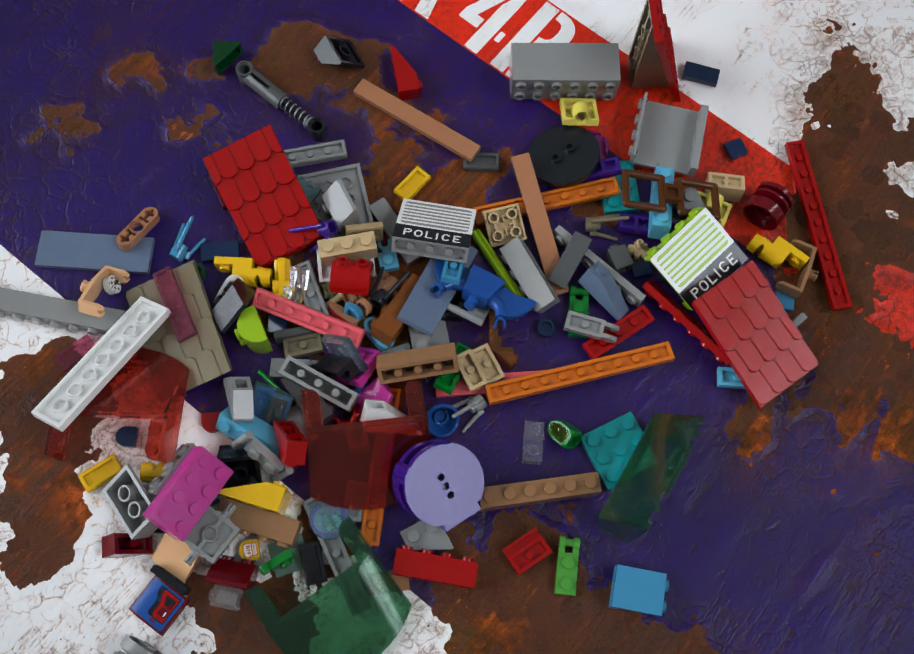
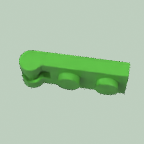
[554,535,580,596]

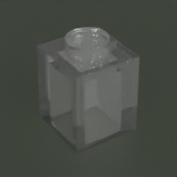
[208,584,243,611]

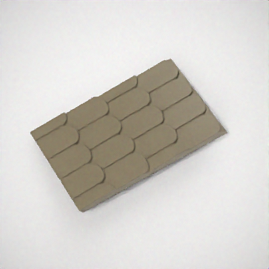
[126,260,232,403]

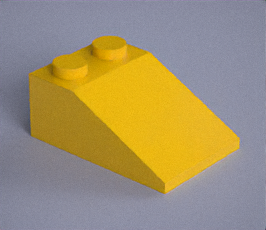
[218,481,291,516]

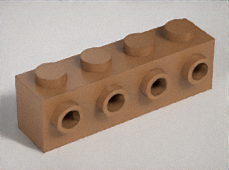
[376,342,459,385]
[217,496,303,549]

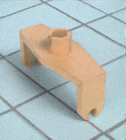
[78,265,130,317]

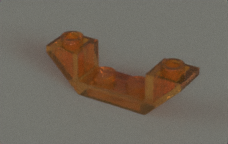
[488,308,517,371]

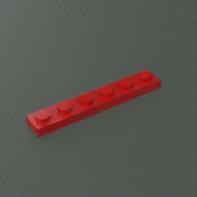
[642,279,729,365]

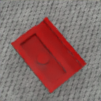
[502,527,552,576]

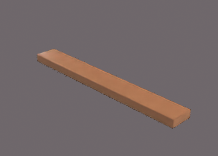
[353,78,481,162]
[511,152,570,296]

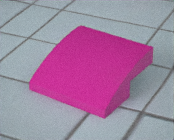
[333,346,381,388]

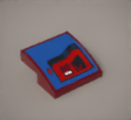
[129,575,190,636]

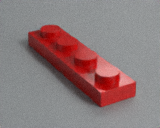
[582,304,655,360]

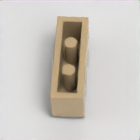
[317,231,378,267]

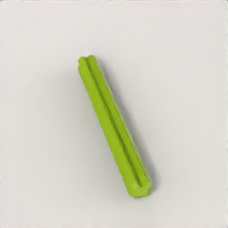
[471,229,525,298]

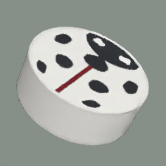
[103,275,121,295]

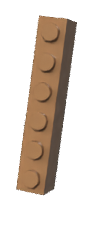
[478,472,602,512]

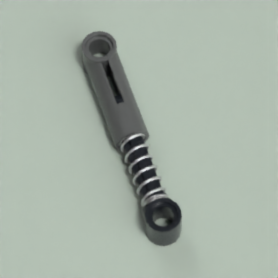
[235,60,327,142]

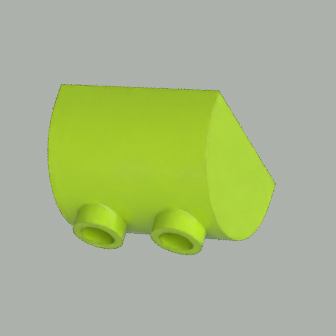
[234,305,273,354]

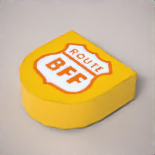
[238,538,261,561]

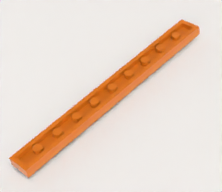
[484,341,675,406]

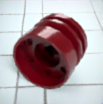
[743,181,794,231]

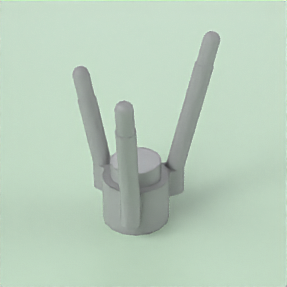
[451,394,487,433]

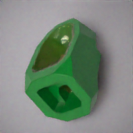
[547,419,583,449]

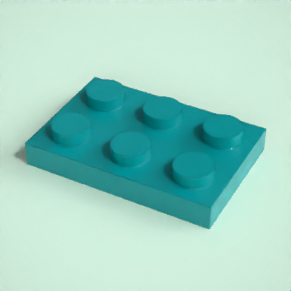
[599,160,640,215]

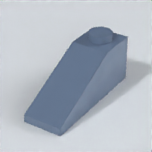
[578,260,629,321]

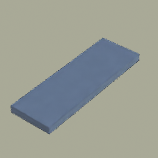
[34,230,155,275]
[397,246,478,337]

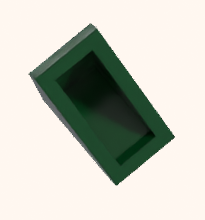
[213,41,244,75]

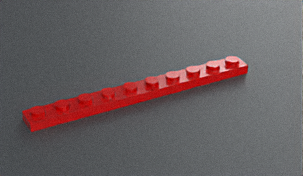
[784,140,853,311]

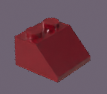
[205,555,259,592]

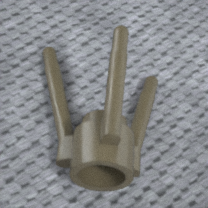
[585,213,629,241]

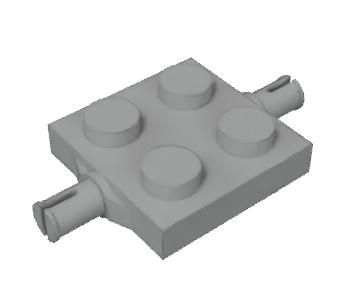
[184,502,241,566]

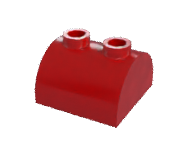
[330,256,374,296]

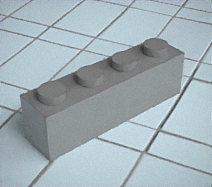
[499,236,560,314]
[278,355,360,413]

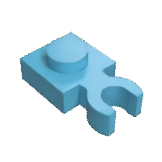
[378,239,400,272]

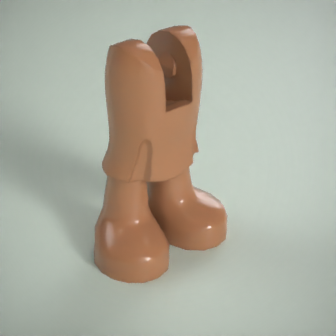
[342,271,398,317]

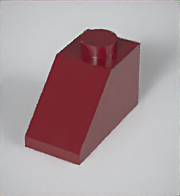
[102,533,153,558]

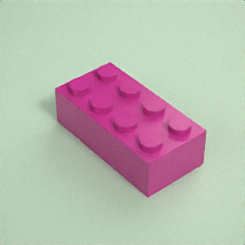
[142,446,234,542]

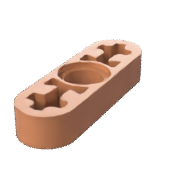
[116,207,160,251]

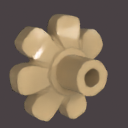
[627,239,651,260]

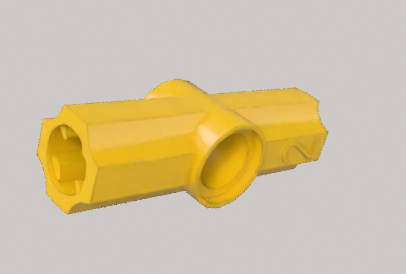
[272,258,294,300]

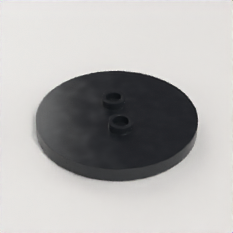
[528,125,600,187]

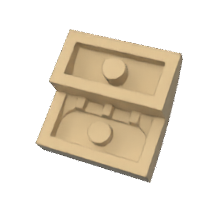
[457,343,505,392]

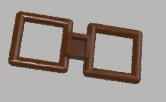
[622,169,721,221]

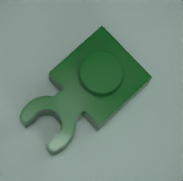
[258,549,296,576]

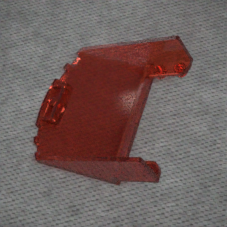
[44,348,189,464]
[299,378,429,510]

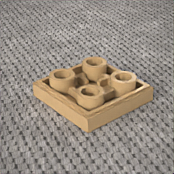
[482,203,527,248]

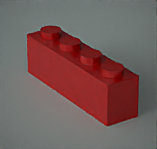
[391,545,478,589]

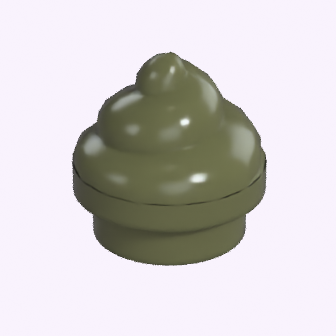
[320,282,337,301]

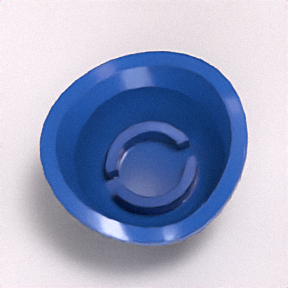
[425,403,460,437]

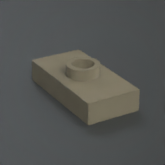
[283,332,325,358]

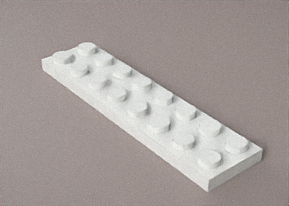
[31,296,172,432]

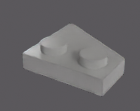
[400,521,454,551]

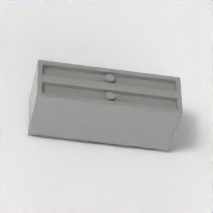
[509,43,621,101]

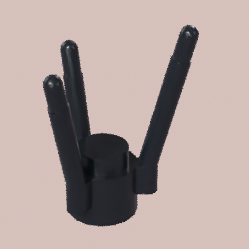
[369,266,411,309]

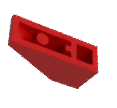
[390,46,423,100]
[273,420,308,467]

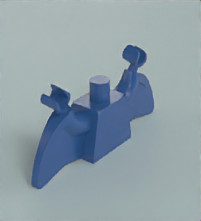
[430,259,536,331]

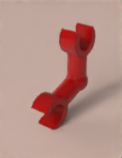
[329,403,363,431]

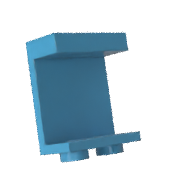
[609,564,669,617]

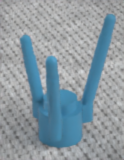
[169,216,206,262]

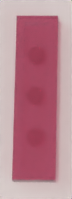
[152,266,198,343]

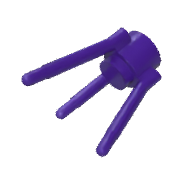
[288,220,338,252]

